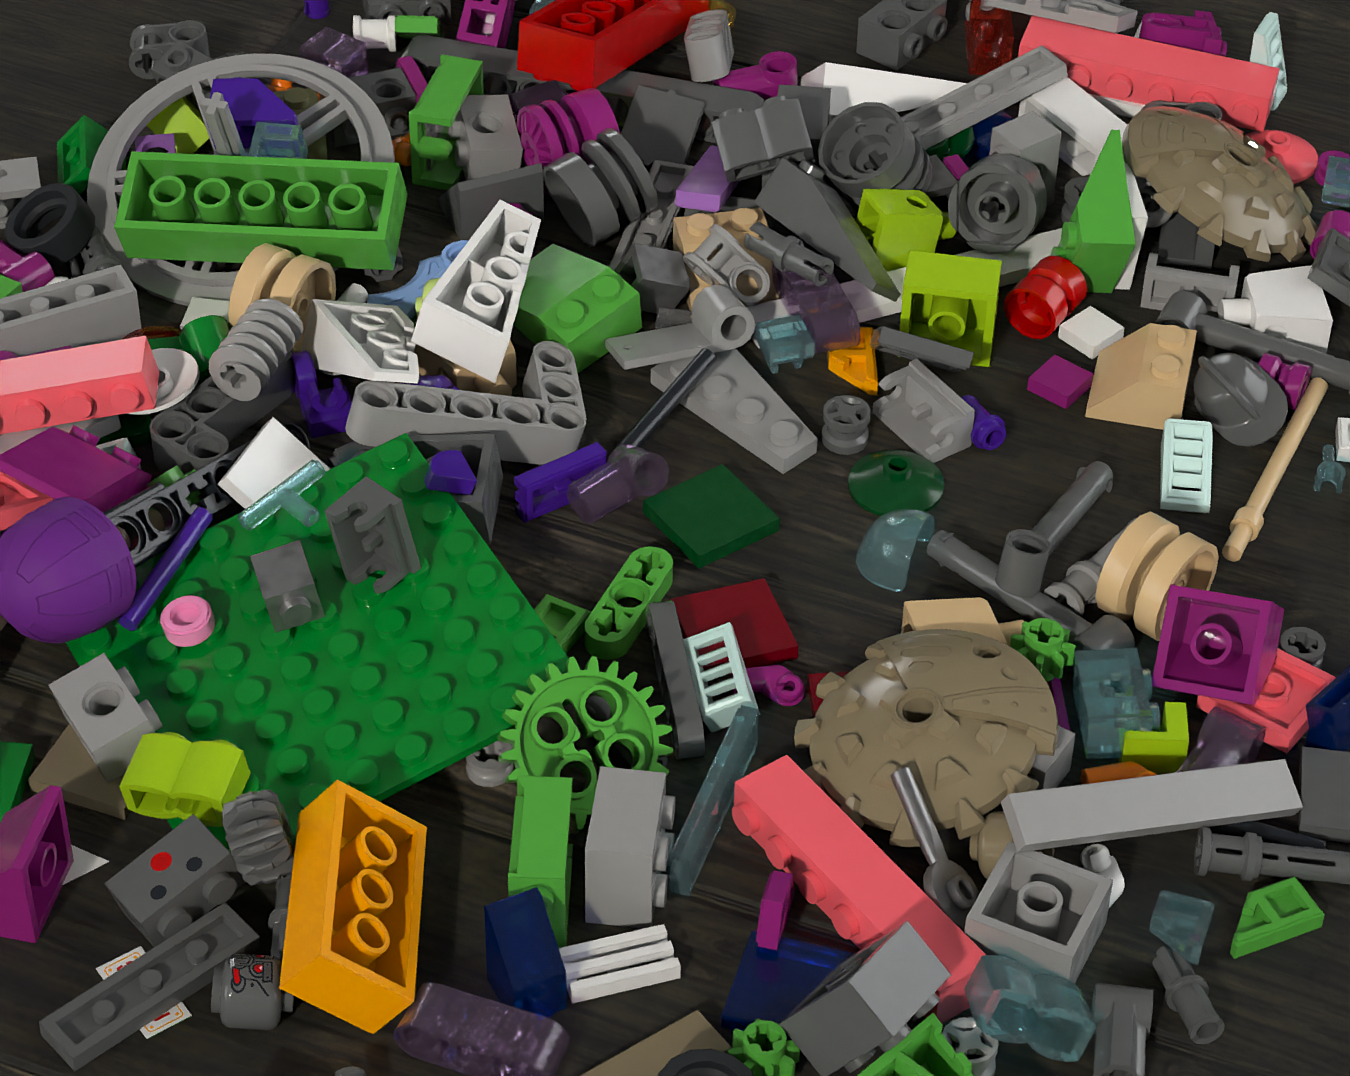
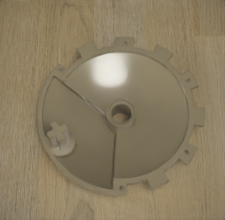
[1122,106,1318,262]
[794,629,1059,847]

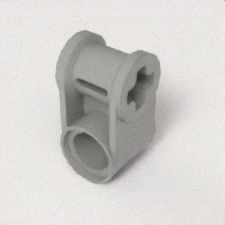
[683,224,770,307]

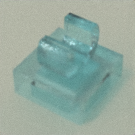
[755,315,815,373]

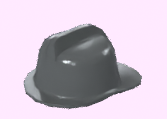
[1194,353,1288,447]

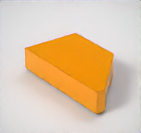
[826,327,878,395]

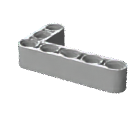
[345,341,587,465]

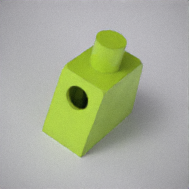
[856,189,956,272]

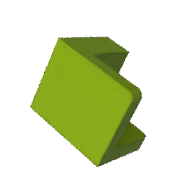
[147,96,210,154]
[1117,702,1189,775]

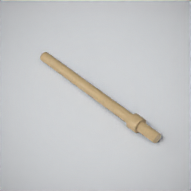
[1222,377,1328,562]

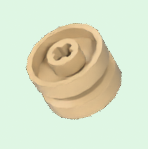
[228,243,336,352]
[1095,511,1219,641]

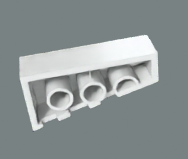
[411,200,541,383]

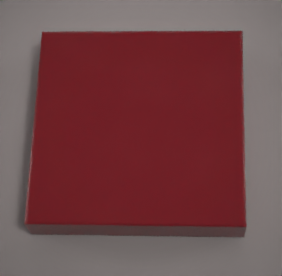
[669,578,799,675]

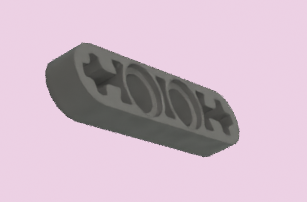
[646,601,705,760]

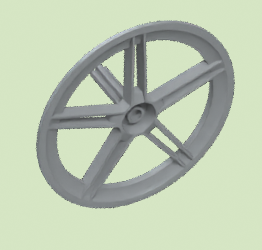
[87,53,395,306]

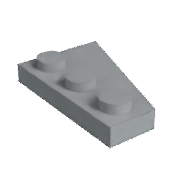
[986,0,1138,34]

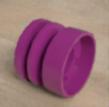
[517,88,620,196]

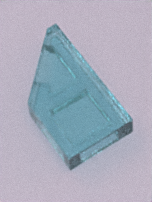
[1149,890,1215,964]

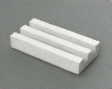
[557,924,681,1004]

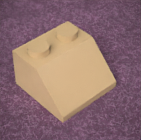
[673,208,780,316]
[1085,323,1197,430]

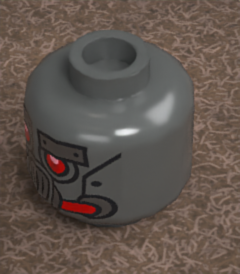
[211,954,294,1031]

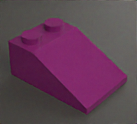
[0,425,153,513]

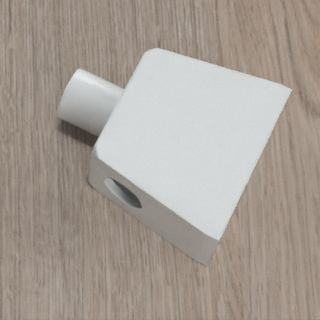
[1218,265,1333,353]

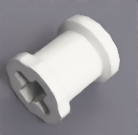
[353,15,397,53]

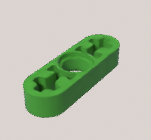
[585,546,673,660]

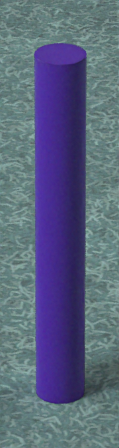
[118,507,213,631]

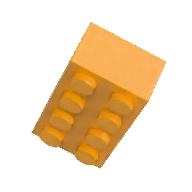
[279,779,427,1034]

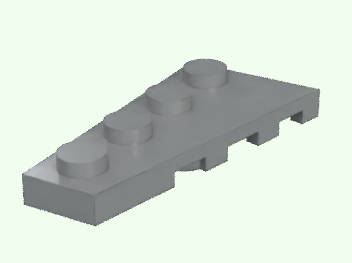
[651,348,817,474]

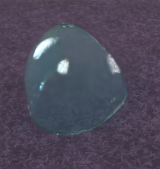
[856,509,935,591]

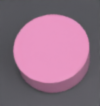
[160,595,215,647]

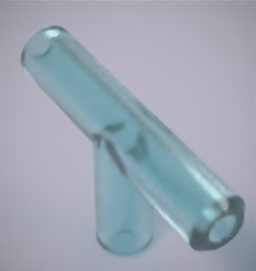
[238,459,325,531]

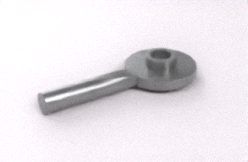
[890,767,980,932]

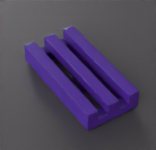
[514,442,607,523]

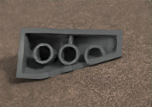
[754,157,901,302]

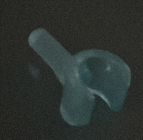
[1313,445,1346,494]

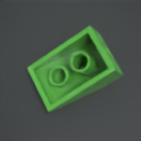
[1051,130,1136,293]
[513,244,642,373]

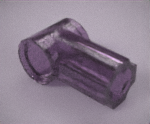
[566,444,669,524]
[1176,706,1266,773]

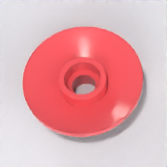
[1243,130,1318,184]

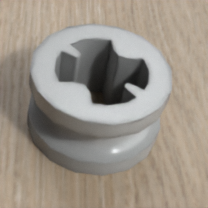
[465,740,513,787]

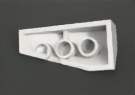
[801,62,967,124]
[301,299,419,384]

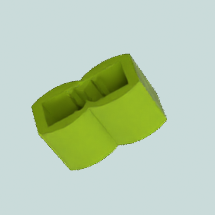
[119,732,250,827]

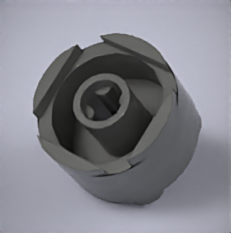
[948,154,1047,253]

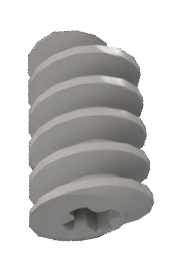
[209,298,303,401]

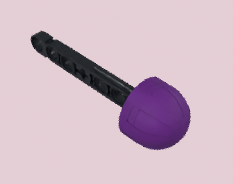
[0,422,310,643]

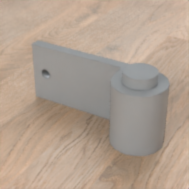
[605,285,755,370]

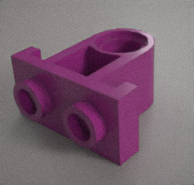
[1139,10,1227,57]

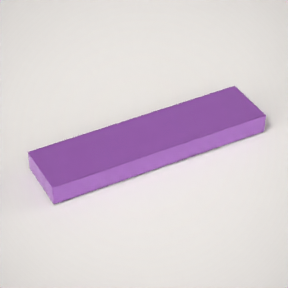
[675,145,741,212]

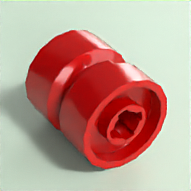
[1004,256,1087,339]

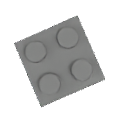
[585,766,675,928]
[964,841,1113,1001]

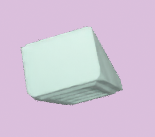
[1250,12,1287,110]
[1160,418,1212,513]
[683,622,760,733]

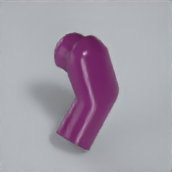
[731,665,805,706]

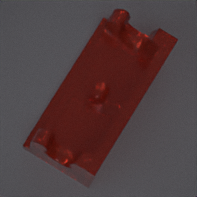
[964,0,1014,75]

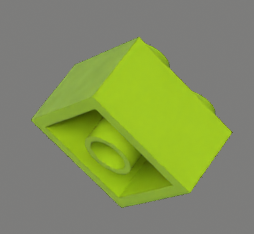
[898,250,1002,367]

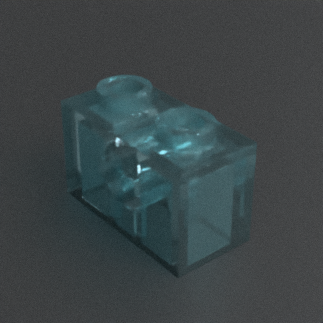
[1073,648,1160,759]

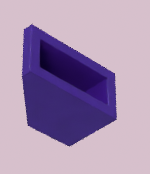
[208,77,304,149]

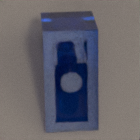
[484,887,567,1028]

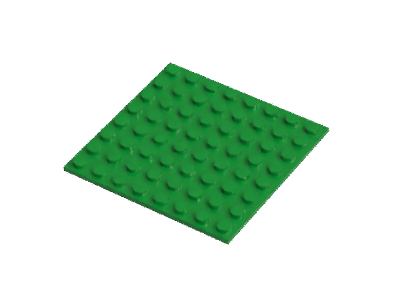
[65,433,571,861]

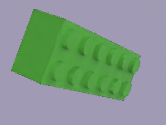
[114,151,408,270]

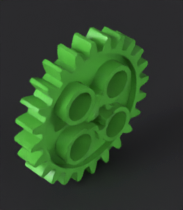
[497,656,673,832]

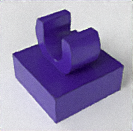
[299,378,352,438]

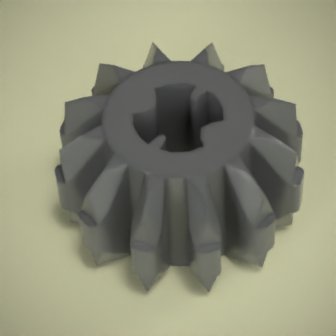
[222,789,295,886]

